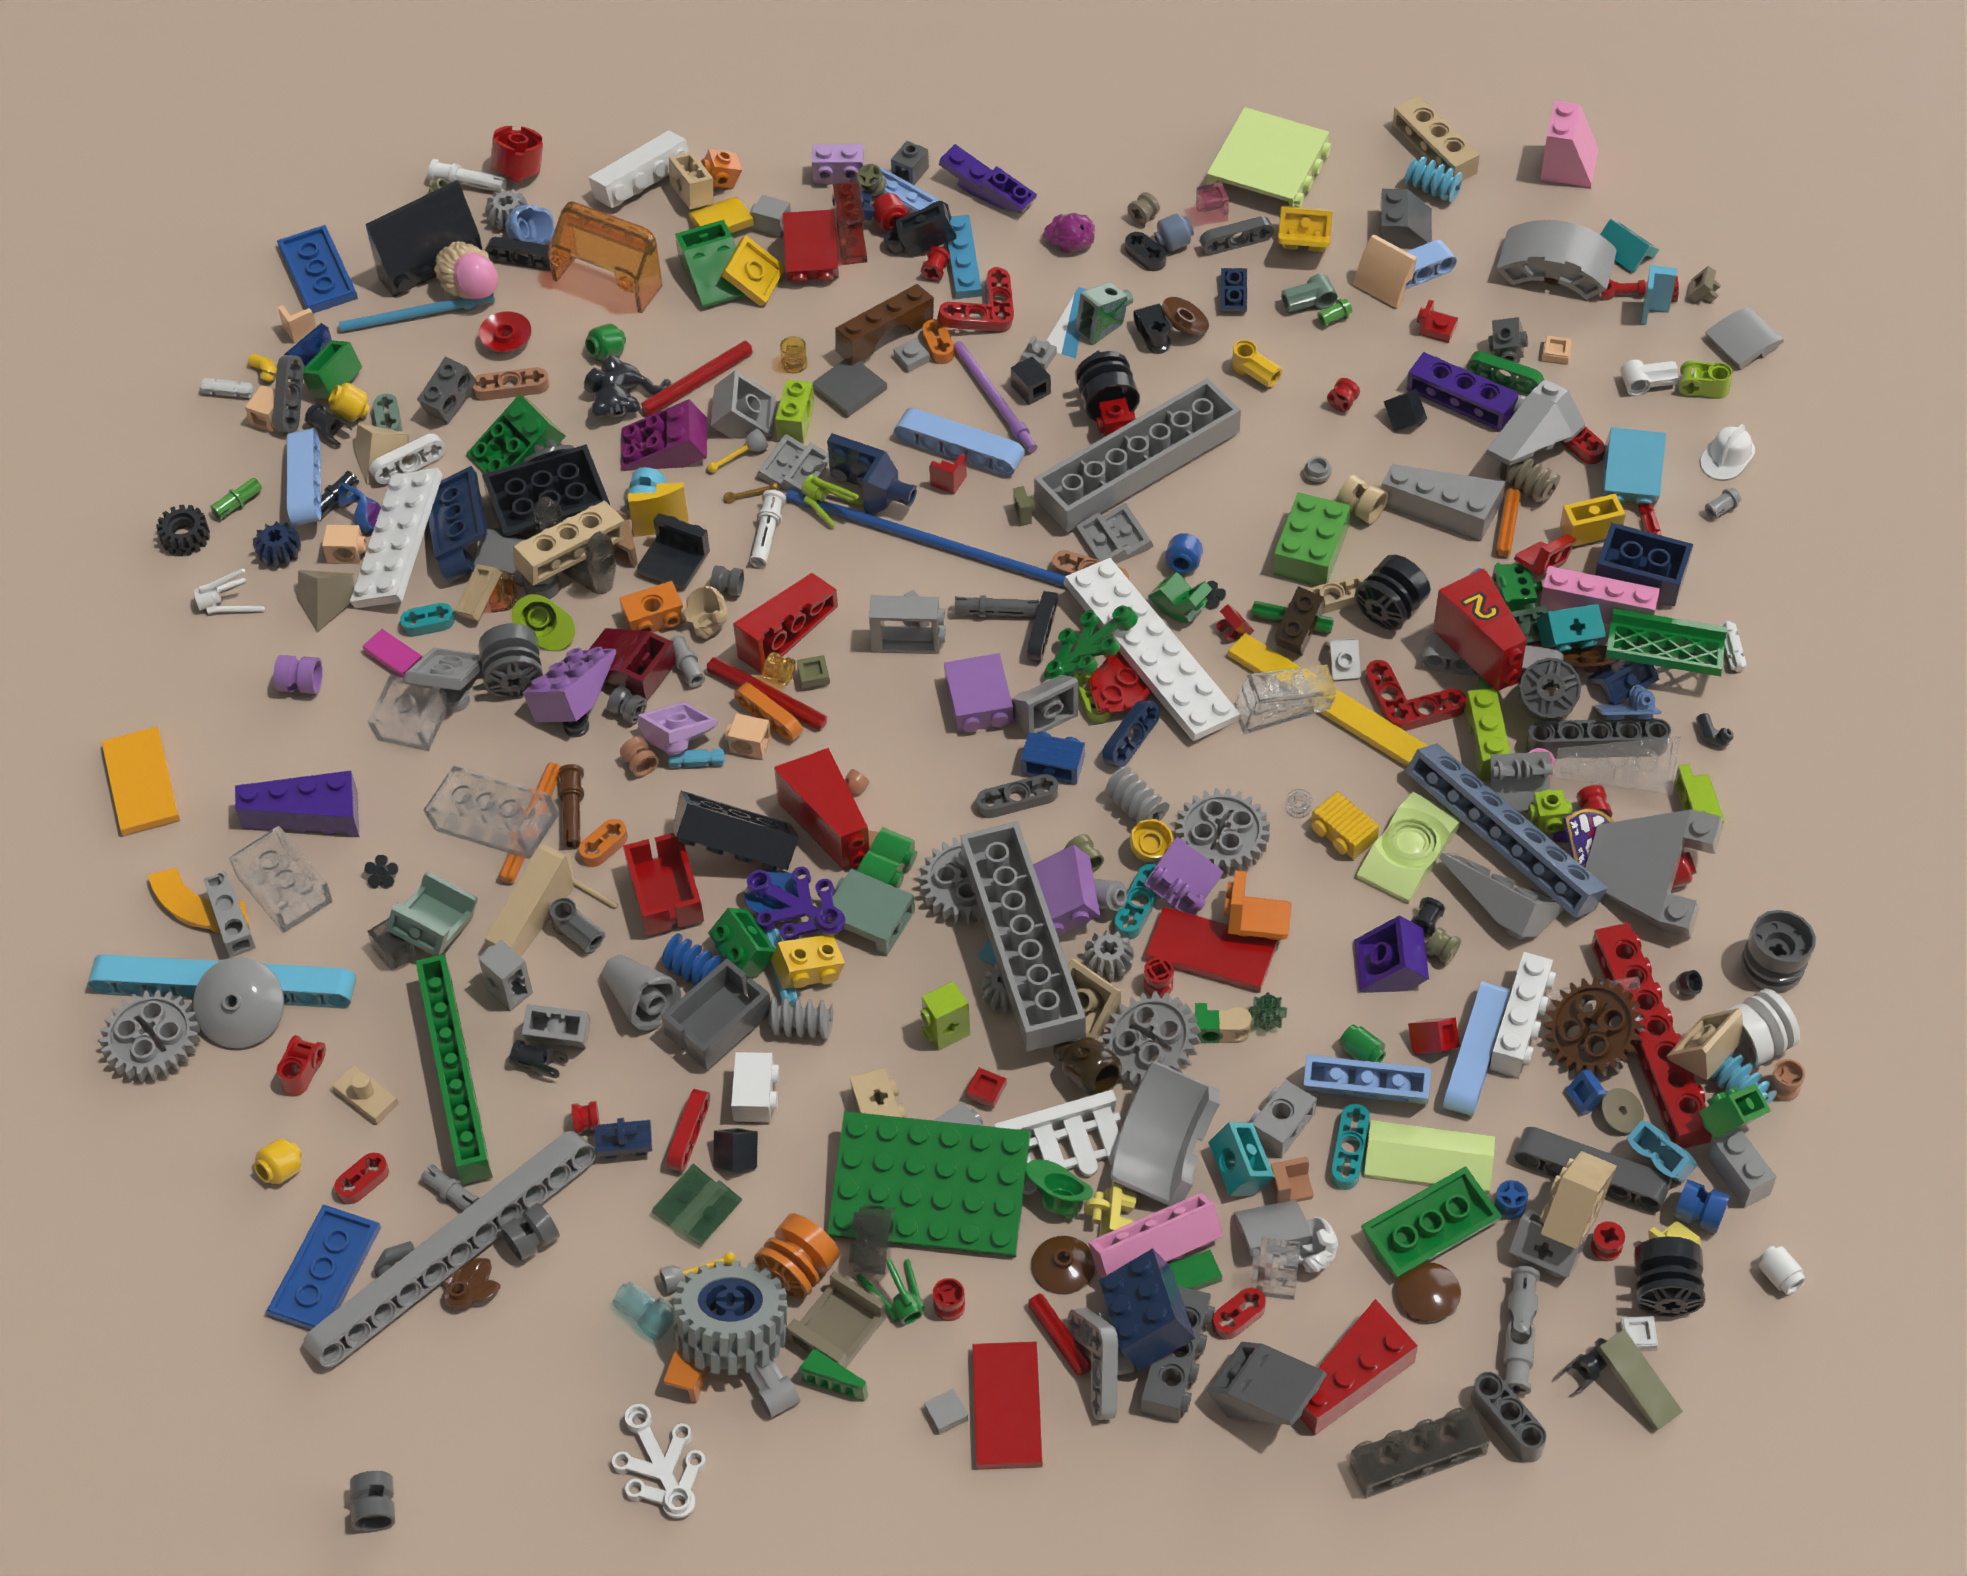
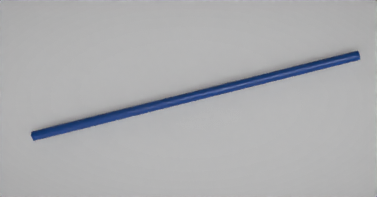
[786,490,1065,587]

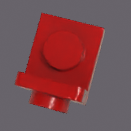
[1417,299,1458,343]

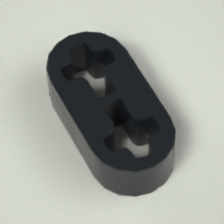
[1125,232,1166,271]

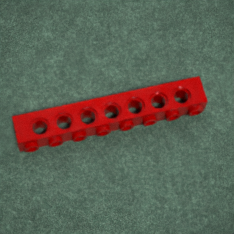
[1591,922,1712,1149]

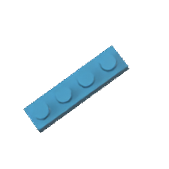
[947,215,982,299]

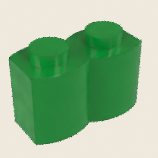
[857,827,917,889]

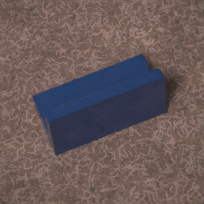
[1588,660,1660,705]

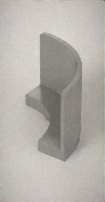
[1497,220,1617,300]
[1111,1061,1220,1206]

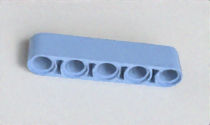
[894,408,1025,476]
[287,428,321,527]
[1443,981,1512,1116]

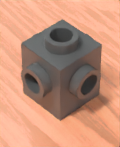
[1488,317,1528,361]

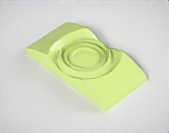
[1356,792,1463,904]

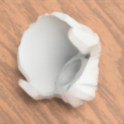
[1286,1217,1338,1273]

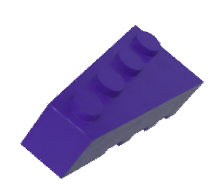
[235,770,360,837]

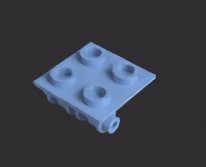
[1594,685,1662,720]

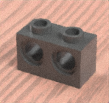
[417,356,476,424]

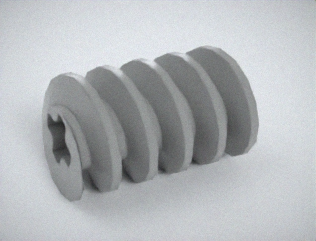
[1105,766,1170,824]
[769,996,833,1040]

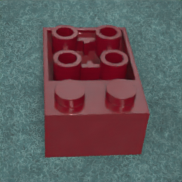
[589,628,676,701]

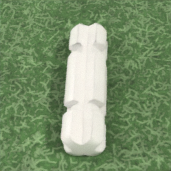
[200,378,253,398]
[1720,621,1747,672]

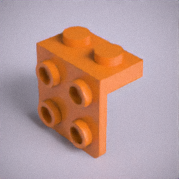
[1224,870,1292,940]

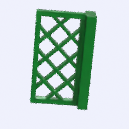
[1606,608,1727,677]

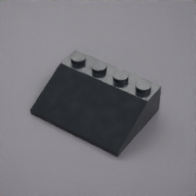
[365,180,483,297]
[482,444,610,537]

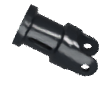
[304,403,352,445]
[509,1040,569,1078]
[1560,1338,1608,1393]

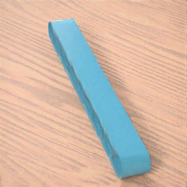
[87,954,356,1008]

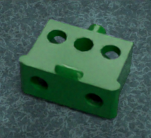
[1491,563,1543,612]

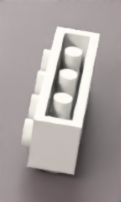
[588,130,689,208]
[1489,952,1556,1078]

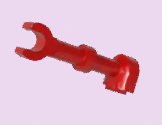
[1601,276,1679,302]

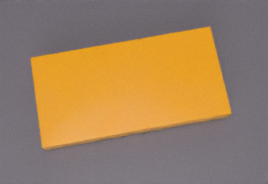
[101,726,180,836]

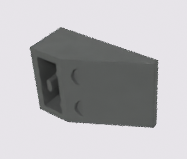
[1206,1342,1327,1425]

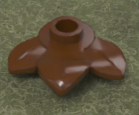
[442,1258,501,1311]

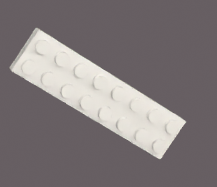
[1063,558,1241,741]

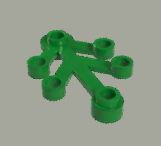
[1044,605,1138,680]

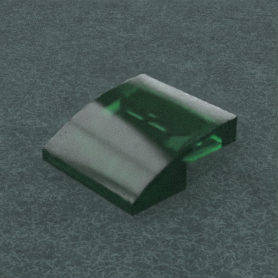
[651,1163,743,1246]

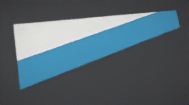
[1047,287,1086,359]

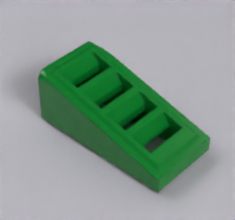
[799,1349,868,1401]

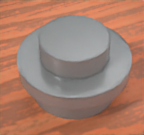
[1304,456,1332,482]

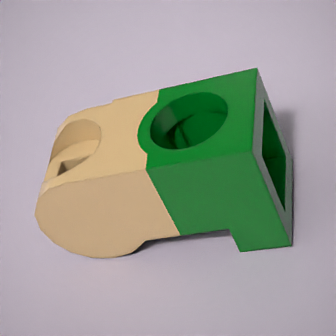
[1194,1003,1252,1043]

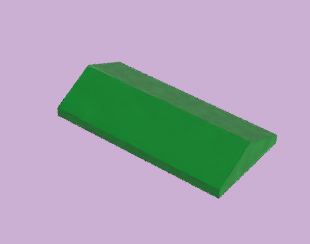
[1361,1166,1502,1279]

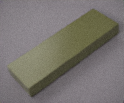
[1596,1329,1683,1431]

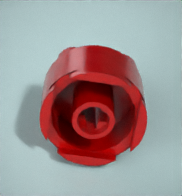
[490,126,543,182]

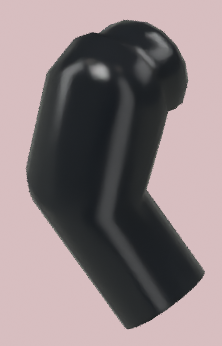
[1696,713,1734,748]

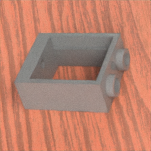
[869,595,946,654]

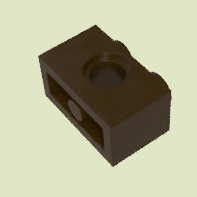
[1275,586,1325,655]

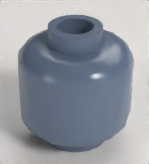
[1154,213,1194,252]

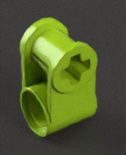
[1679,360,1733,399]

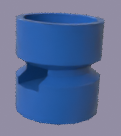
[1673,1179,1730,1234]

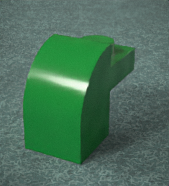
[1148,572,1212,623]

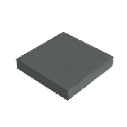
[813,359,887,417]

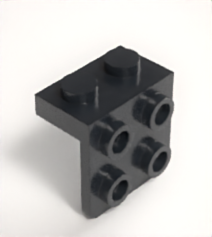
[637,513,710,589]

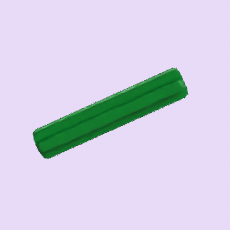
[1251,601,1334,634]

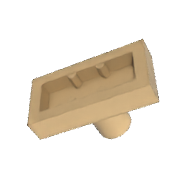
[332,1065,399,1124]

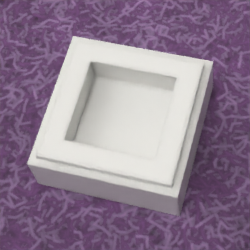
[1620,1316,1658,1351]

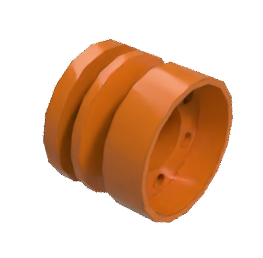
[754,1213,840,1299]

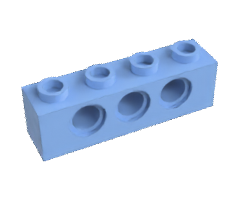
[1303,1055,1431,1105]

